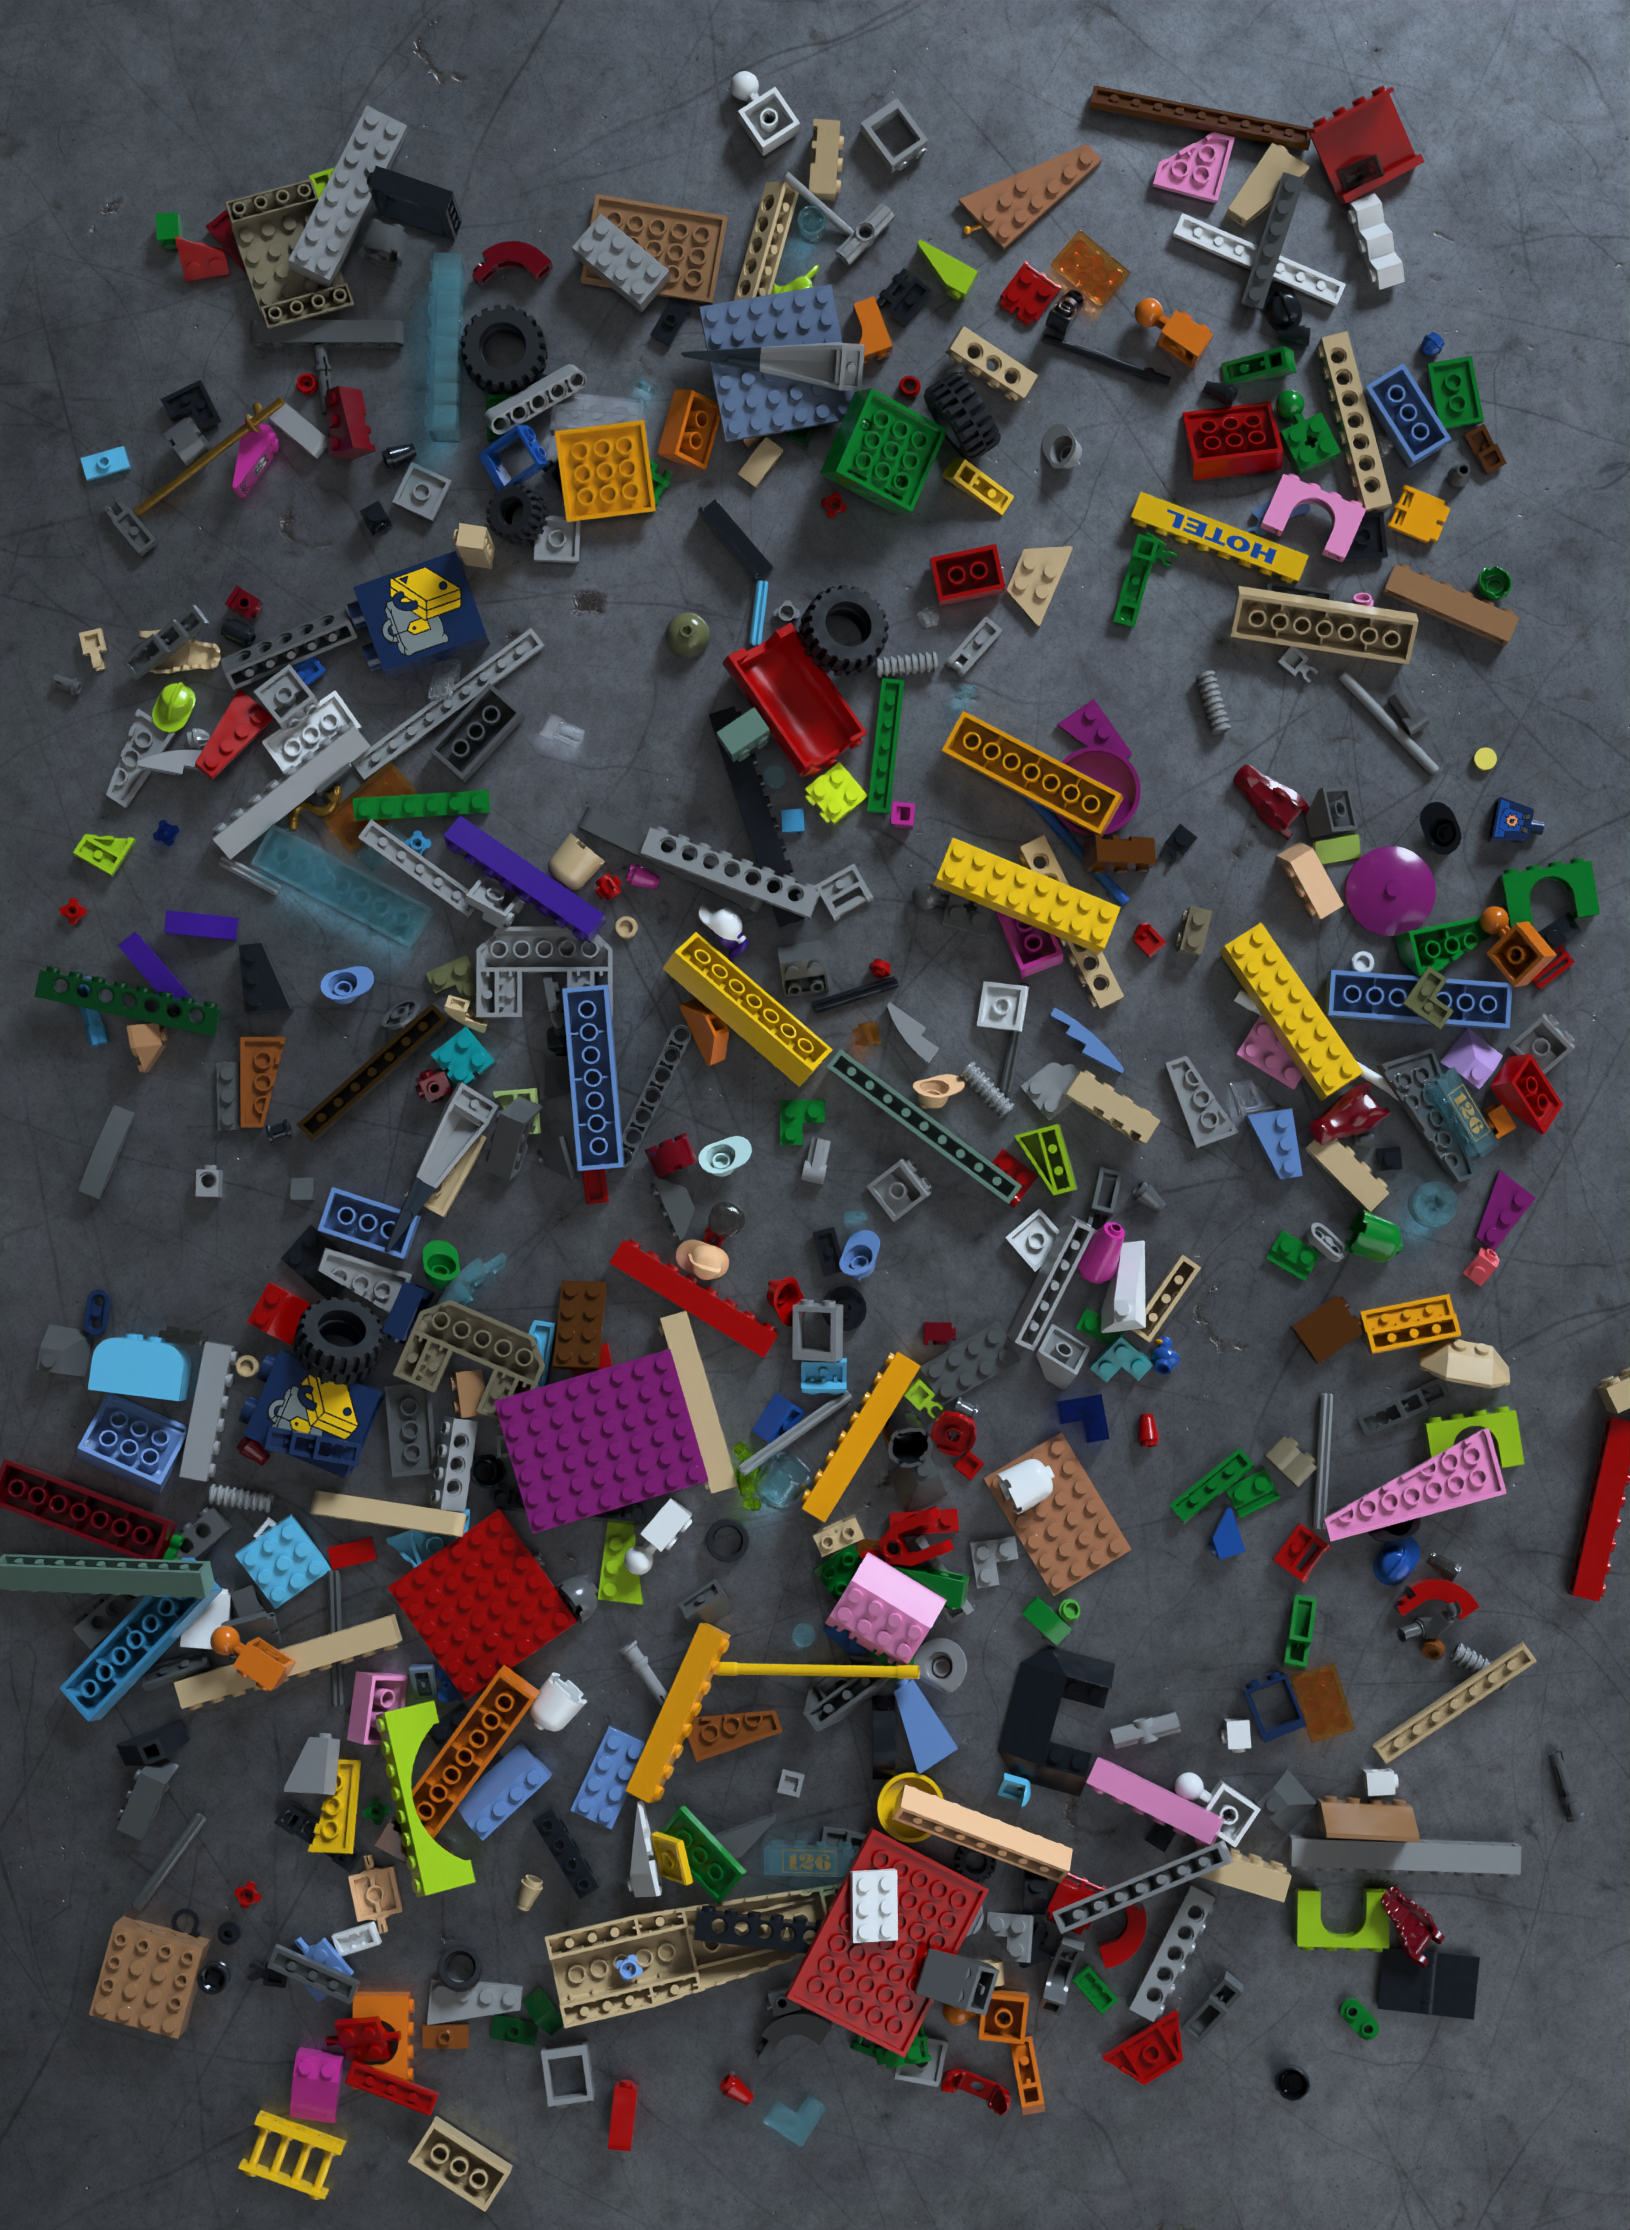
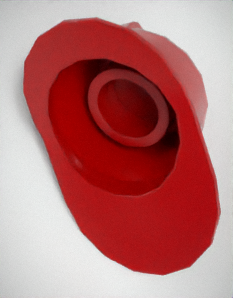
[766,1277,805,1326]

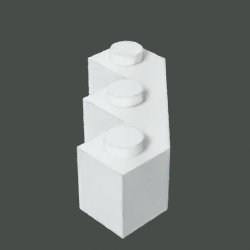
[1347,193,1405,290]

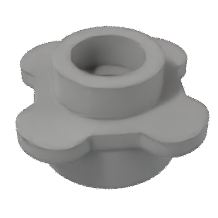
[774,600,801,626]

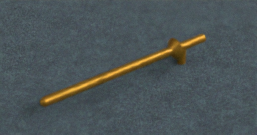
[133,397,285,516]

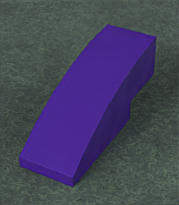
[164,910,238,941]

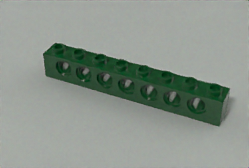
[34,966,223,1037]

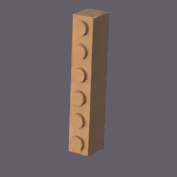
[1381,564,1520,646]

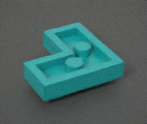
[1089,1334,1154,1382]

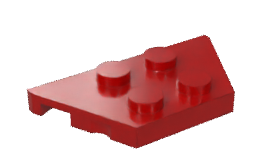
[1101,2008,1183,2086]

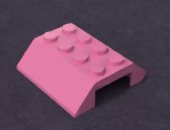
[825,1552,947,1666]

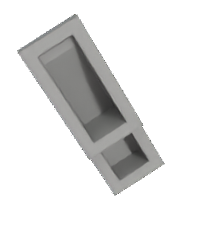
[135,750,202,776]
[886,1002,939,1065]

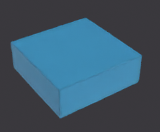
[781,808,805,833]

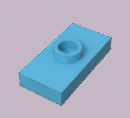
[80,446,131,481]

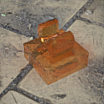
[853,1022,881,1046]

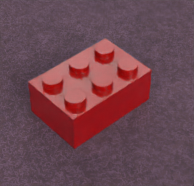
[929,544,1006,607]

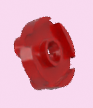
[931,1411,977,1456]

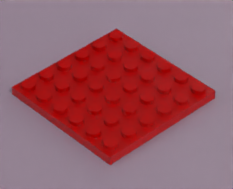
[387,1508,578,1701]

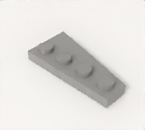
[106,709,176,808]
[1165,1056,1239,1149]

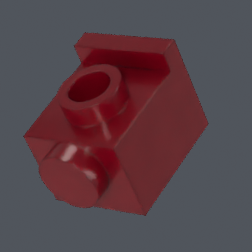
[225,585,263,622]
[923,1322,956,1345]

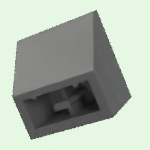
[777,940,829,998]

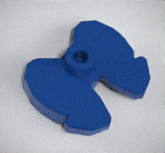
[436,1668,464,1702]

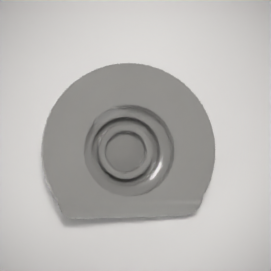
[913,1638,967,1695]

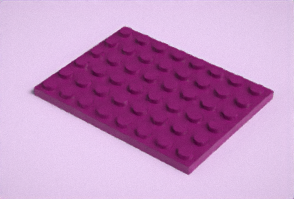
[494,1349,709,1534]

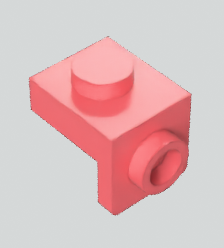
[1463,1246,1500,1287]

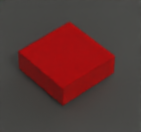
[953,1450,985,1481]

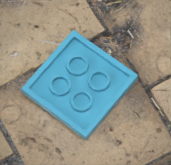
[235,1514,332,1609]

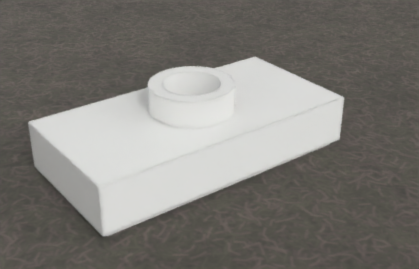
[331,1921,382,1957]

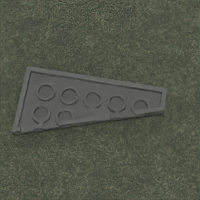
[1376,1048,1476,1184]

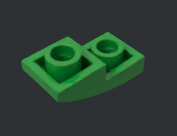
[1021,1596,1072,1646]

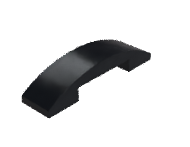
[274,1803,364,1873]

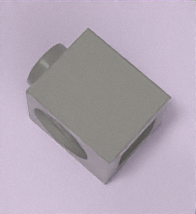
[195,1165,223,1198]

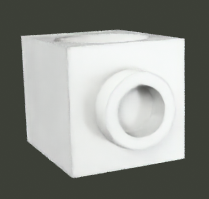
[1363,1768,1399,1796]

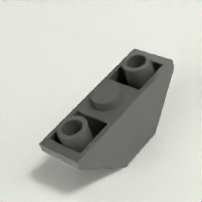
[650,1177,696,1241]

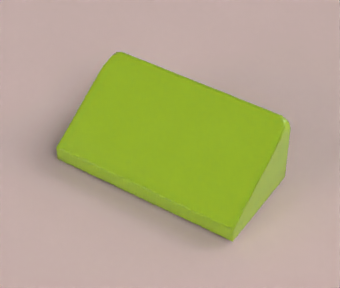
[1312,834,1361,864]

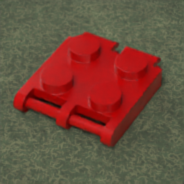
[999,260,1062,326]
[1046,1873,1107,1935]

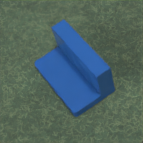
[752,1393,805,1443]

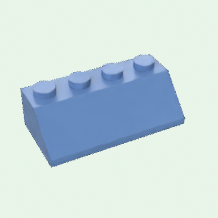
[457,1740,552,1841]

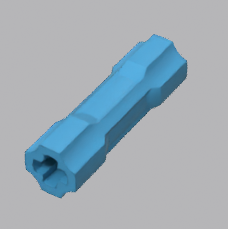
[79,977,109,1047]

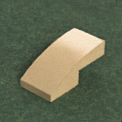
[738,436,785,487]
[444,995,489,1033]

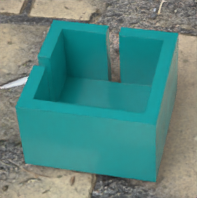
[431,1026,497,1087]

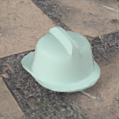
[699,1136,752,1177]

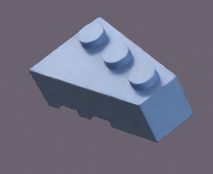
[1244,1109,1303,1180]

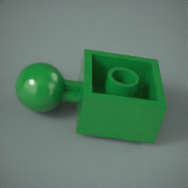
[1275,390,1341,477]

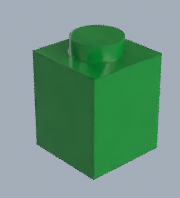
[155,212,183,249]

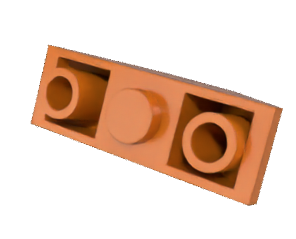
[679,999,729,1067]

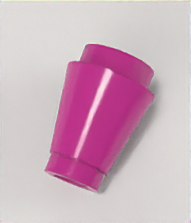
[625,864,660,889]

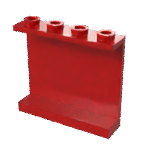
[1307,85,1424,204]

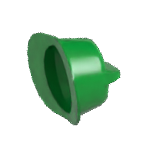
[422,1240,460,1290]

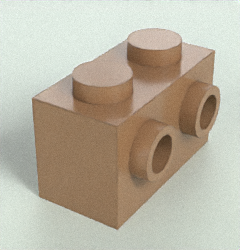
[449,1368,485,1418]

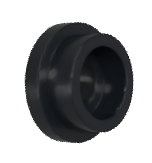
[217,1921,241,1945]

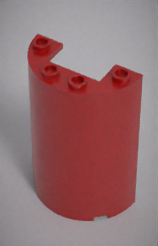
[722,623,867,777]

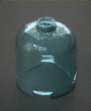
[756,1451,813,1510]

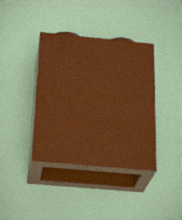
[1290,1295,1364,1364]

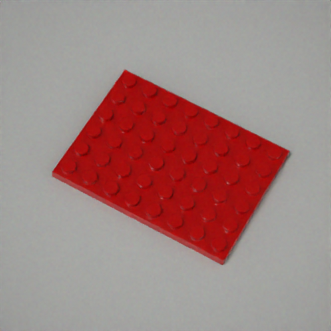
[785,1827,989,2058]

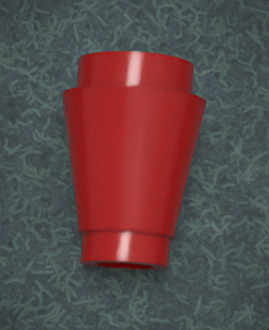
[1137,1414,1160,1447]
[719,2074,754,2106]

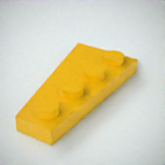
[307,1759,361,1854]

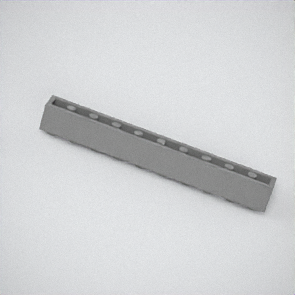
[1288,1835,1521,1878]

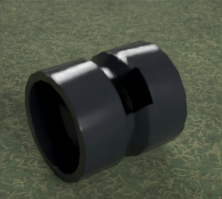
[197,1958,233,1995]

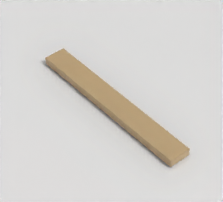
[1372,1641,1537,1764]

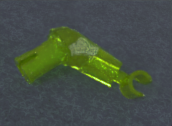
[732,1442,762,1511]

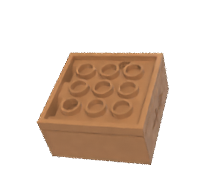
[89,1916,211,2039]

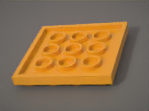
[554,420,656,522]

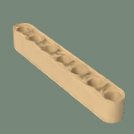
[310,1491,467,1538]

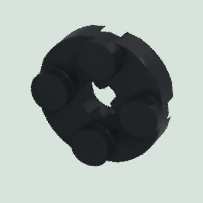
[822,1286,867,1331]

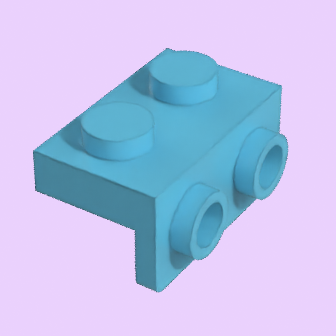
[801,1358,847,1395]

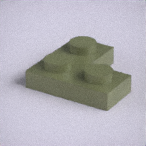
[426,955,476,1003]
[1402,966,1453,1030]

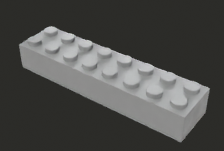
[288,106,407,288]

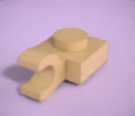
[79,628,107,671]

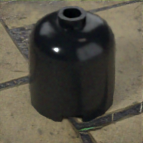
[883,1411,933,1468]

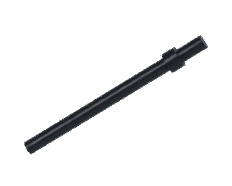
[1042,334,1171,386]

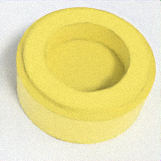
[1473,747,1497,771]

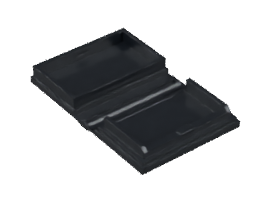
[1377,1947,1480,2020]

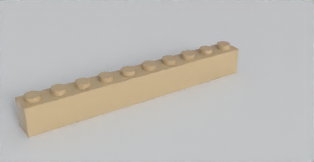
[174,1614,402,1711]

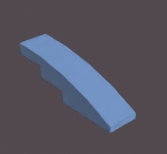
[1049,1007,1124,1075]

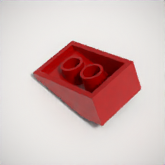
[1490,1053,1563,1135]
[247,1282,312,1346]

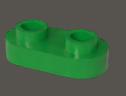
[1339,1998,1379,2040]

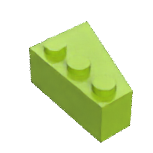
[1014,1124,1078,1196]

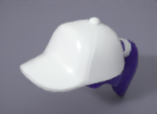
[698,905,749,963]

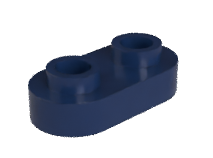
[84,1290,111,1335]

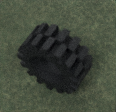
[954,1846,996,1883]

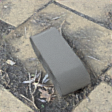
[268,403,328,460]

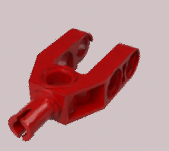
[860,1506,954,1566]

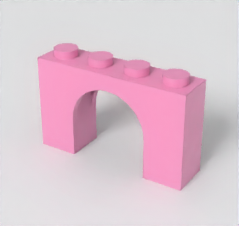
[1260,474,1366,563]

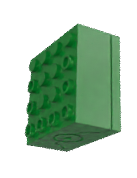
[820,388,948,514]

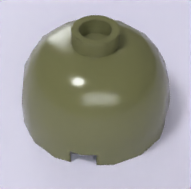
[666,612,710,659]

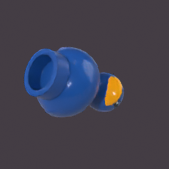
[1152,1336,1180,1375]

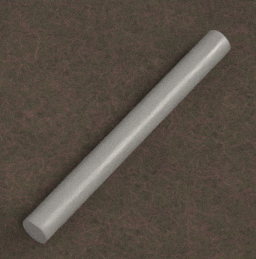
[782,171,854,237]

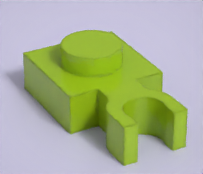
[904,1378,944,1419]

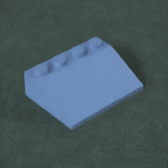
[77,1392,189,1495]

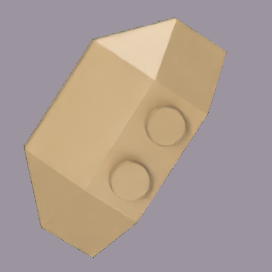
[1419,1339,1510,1389]

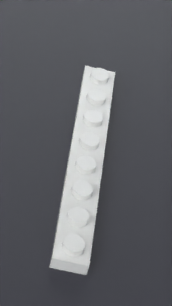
[1173,213,1346,307]

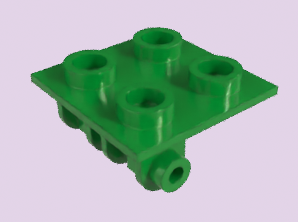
[813,1544,863,1602]

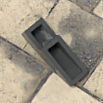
[1086,1167,1123,1235]
[1181,1971,1244,2044]

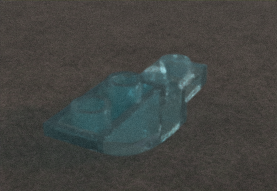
[437,1253,508,1306]

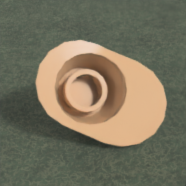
[913,1074,965,1109]
[676,1240,729,1280]

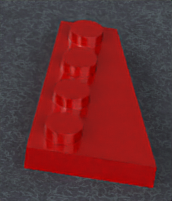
[195,688,273,780]

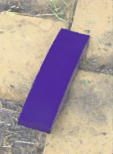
[118,931,196,1016]

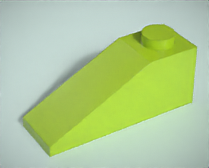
[917,239,978,301]

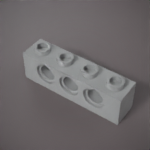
[430,1416,478,1512]

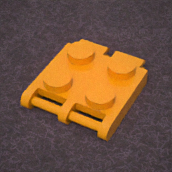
[1386,485,1451,544]

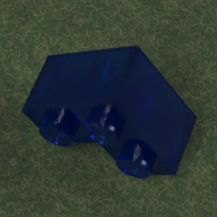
[1055,1393,1110,1443]

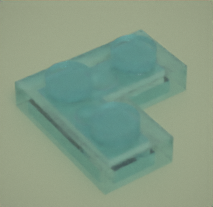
[764,2094,827,2147]

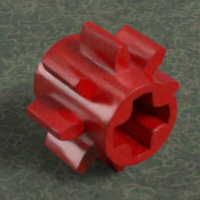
[594,873,623,901]

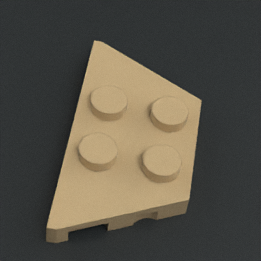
[1006,546,1073,627]

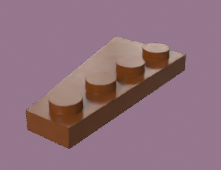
[240,1037,286,1128]
[688,1710,783,1762]

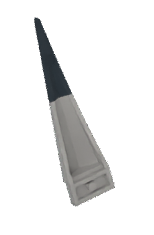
[681,342,865,391]
[385,1082,499,1252]

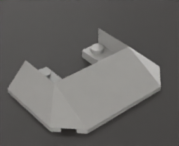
[476,926,613,1019]

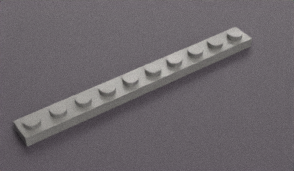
[351,628,545,781]

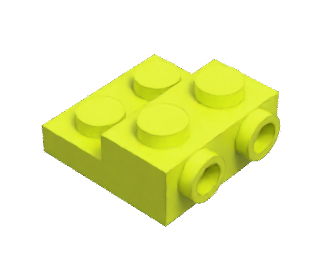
[804,762,868,826]

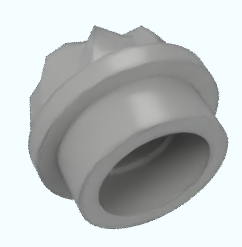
[187,728,210,750]

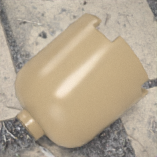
[548,833,605,890]

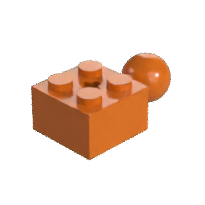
[1134,298,1213,369]
[1480,906,1557,987]
[210,1626,296,1691]
[942,1989,1029,2045]

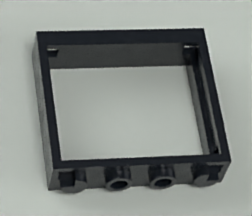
[367,166,463,241]

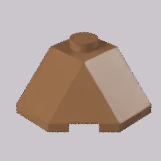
[126,1023,168,1074]

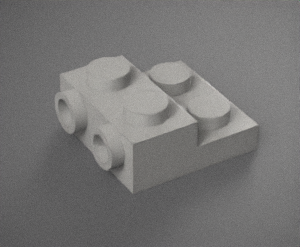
[254,664,320,730]
[464,874,525,929]
[1509,1013,1575,1075]
[866,1157,932,1222]

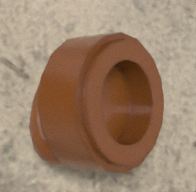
[1421,1637,1445,1660]

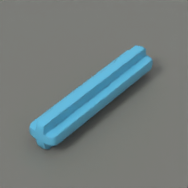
[749,581,768,647]

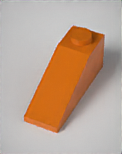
[1010,2036,1045,2115]

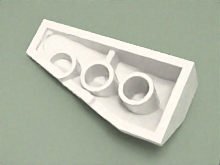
[627,1798,663,1897]

